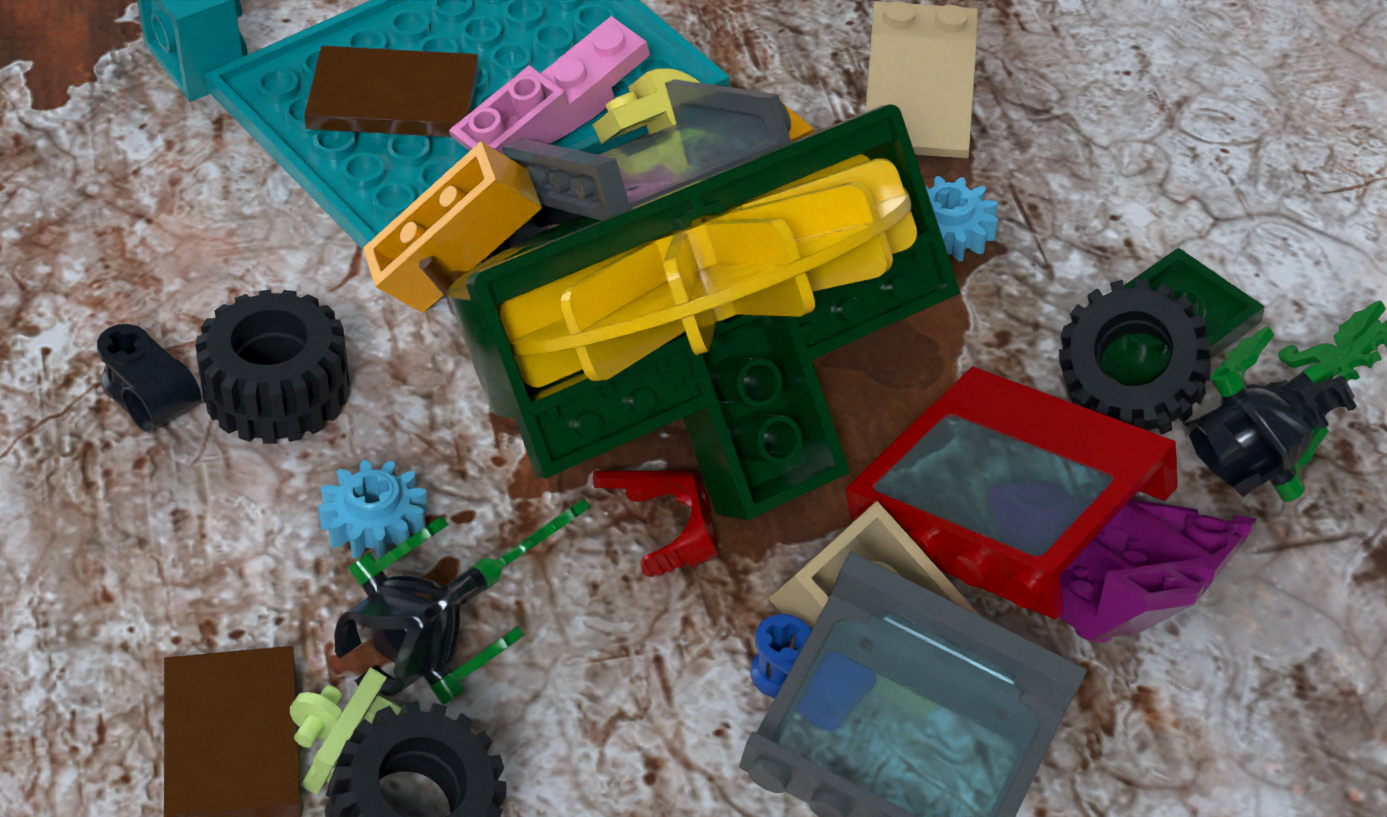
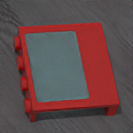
[846,366,1178,620]

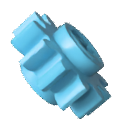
[925,176,998,261]
[318,460,428,559]

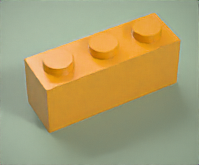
[363,141,542,313]

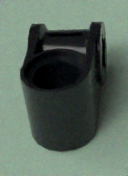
[97,324,202,433]

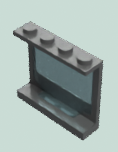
[502,79,791,220]
[739,551,1088,817]

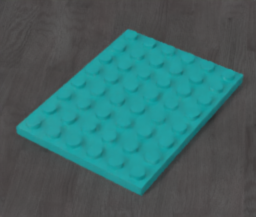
[204,0,730,251]

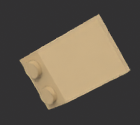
[865,1,978,158]
[768,501,981,724]

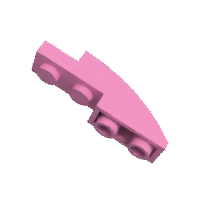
[449,16,650,155]

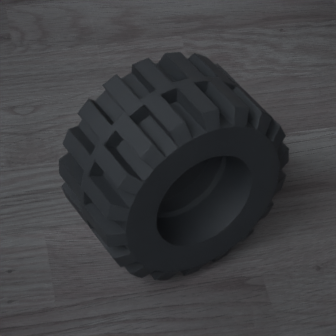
[1059,279,1211,435]
[195,289,350,444]
[325,701,507,817]

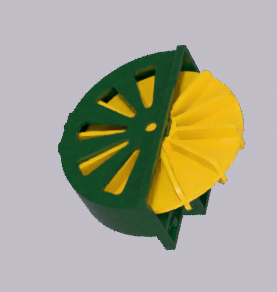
[447,104,961,521]

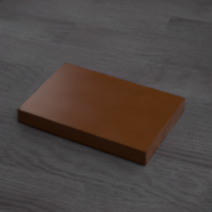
[304,46,479,137]
[164,646,301,817]

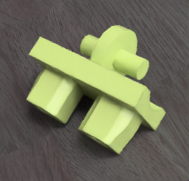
[290,668,402,796]

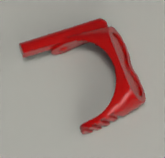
[593,470,720,577]

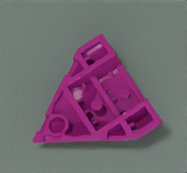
[990,485,1257,642]

